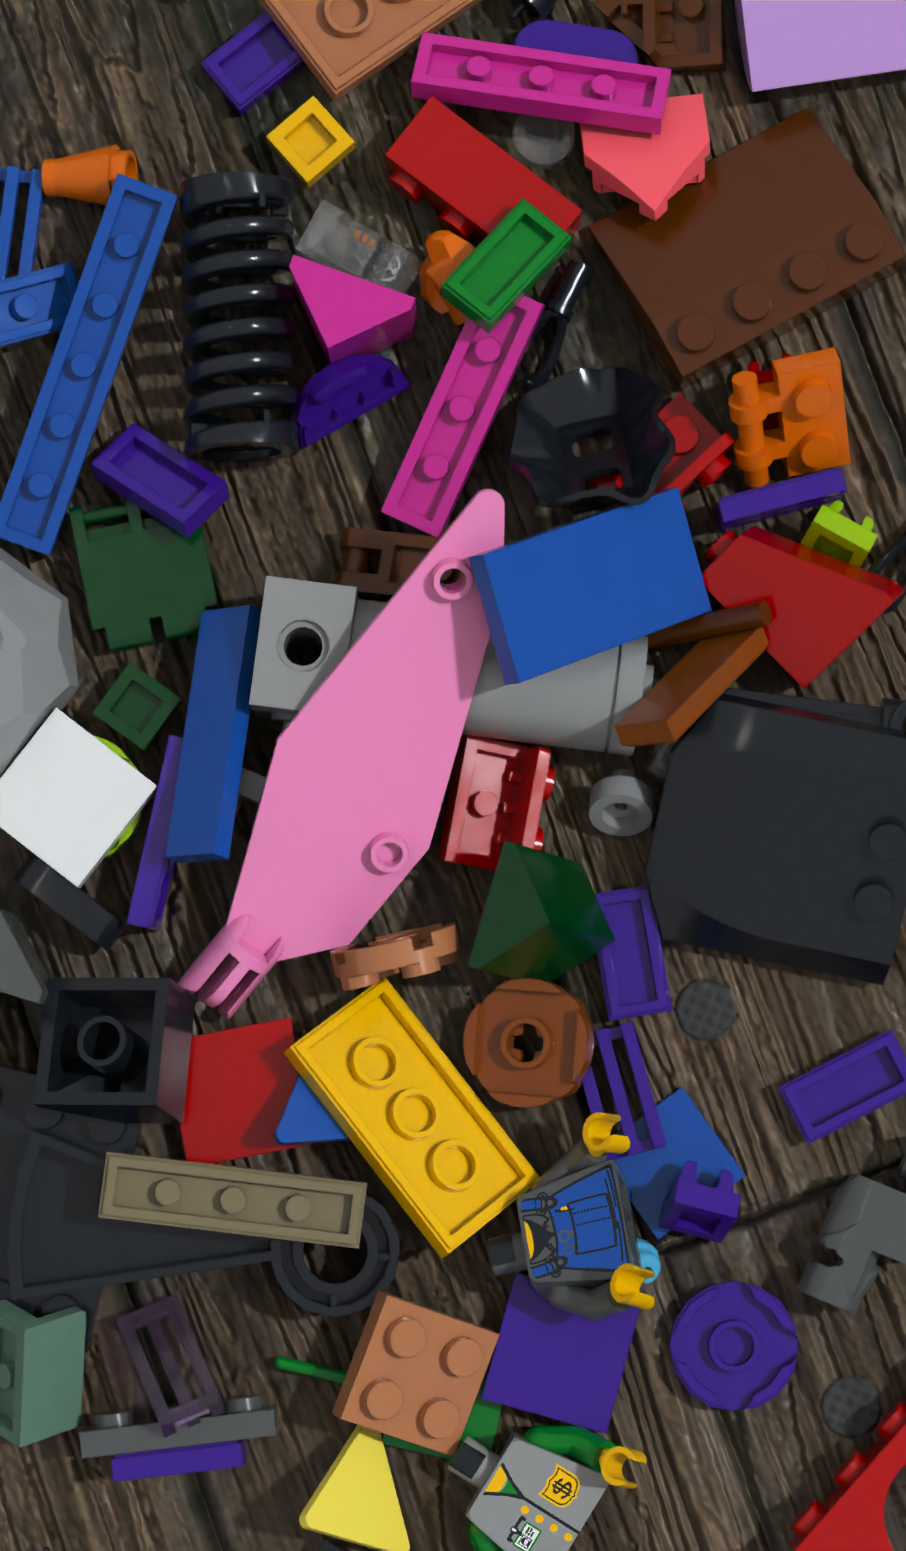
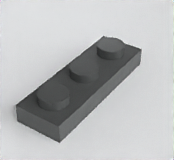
[79,1394,280,1459]

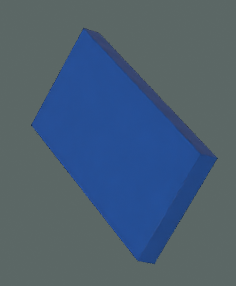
[469,487,712,685]

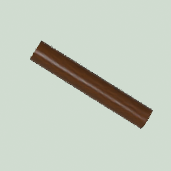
[647,601,772,651]

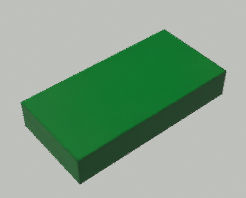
[439,198,572,334]

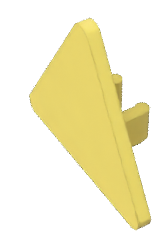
[299,1425,410,1551]

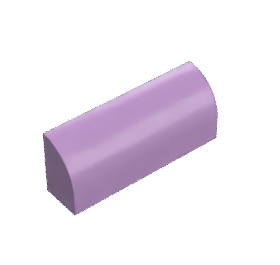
[734,0,906,92]

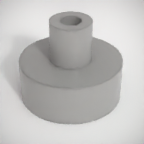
[589,769,654,836]

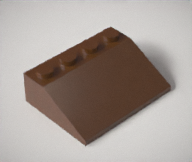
[588,108,906,391]

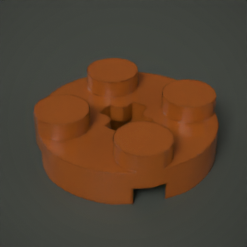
[463,978,594,1108]

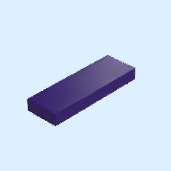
[127,735,183,931]

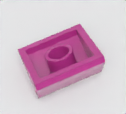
[289,254,417,364]

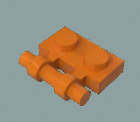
[728,347,851,488]

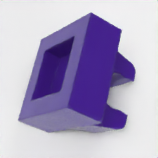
[659,1161,741,1243]

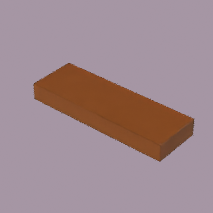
[614,627,769,747]

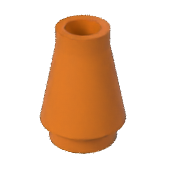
[41,144,138,205]

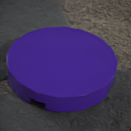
[669,1280,798,1411]

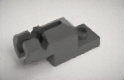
[797,1150,906,1314]

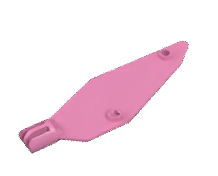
[178,489,505,1020]

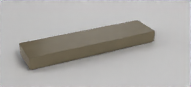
[98,1151,367,1249]

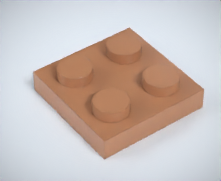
[332,1290,500,1457]

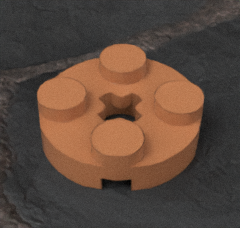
[330,922,461,991]

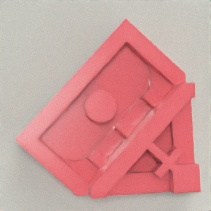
[579,94,710,221]

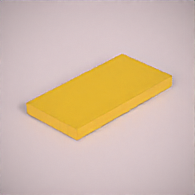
[283,977,539,1259]

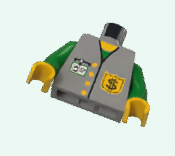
[447,1425,647,1551]

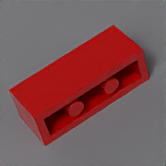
[385,96,582,242]

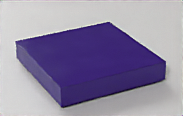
[481,1273,640,1434]

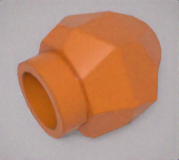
[419,230,476,325]

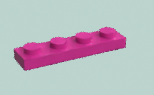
[411,32,671,135]
[380,296,545,537]

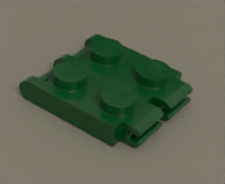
[69,498,219,652]

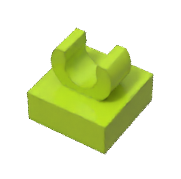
[800,500,878,567]

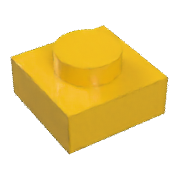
[266,95,356,189]

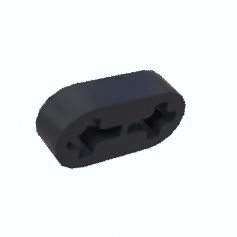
[13,852,128,951]

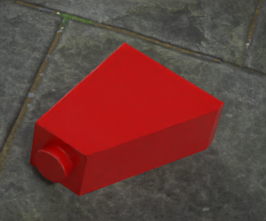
[702,526,905,689]

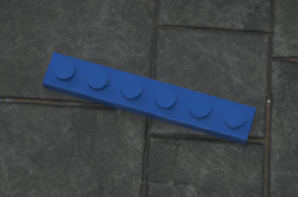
[0,173,179,556]

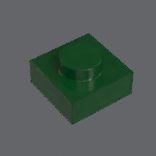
[92,662,183,752]

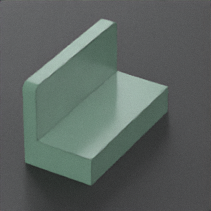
[0,1299,86,1448]

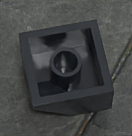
[33,978,196,1124]

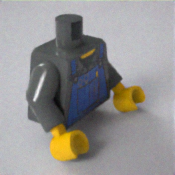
[487,1112,655,1322]

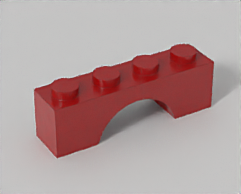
[788,1401,906,1551]

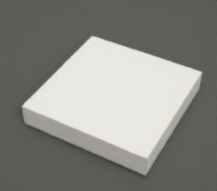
[0,707,158,888]

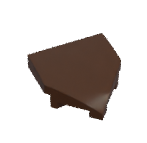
[593,0,726,73]

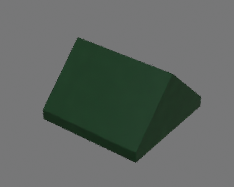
[468,840,615,982]

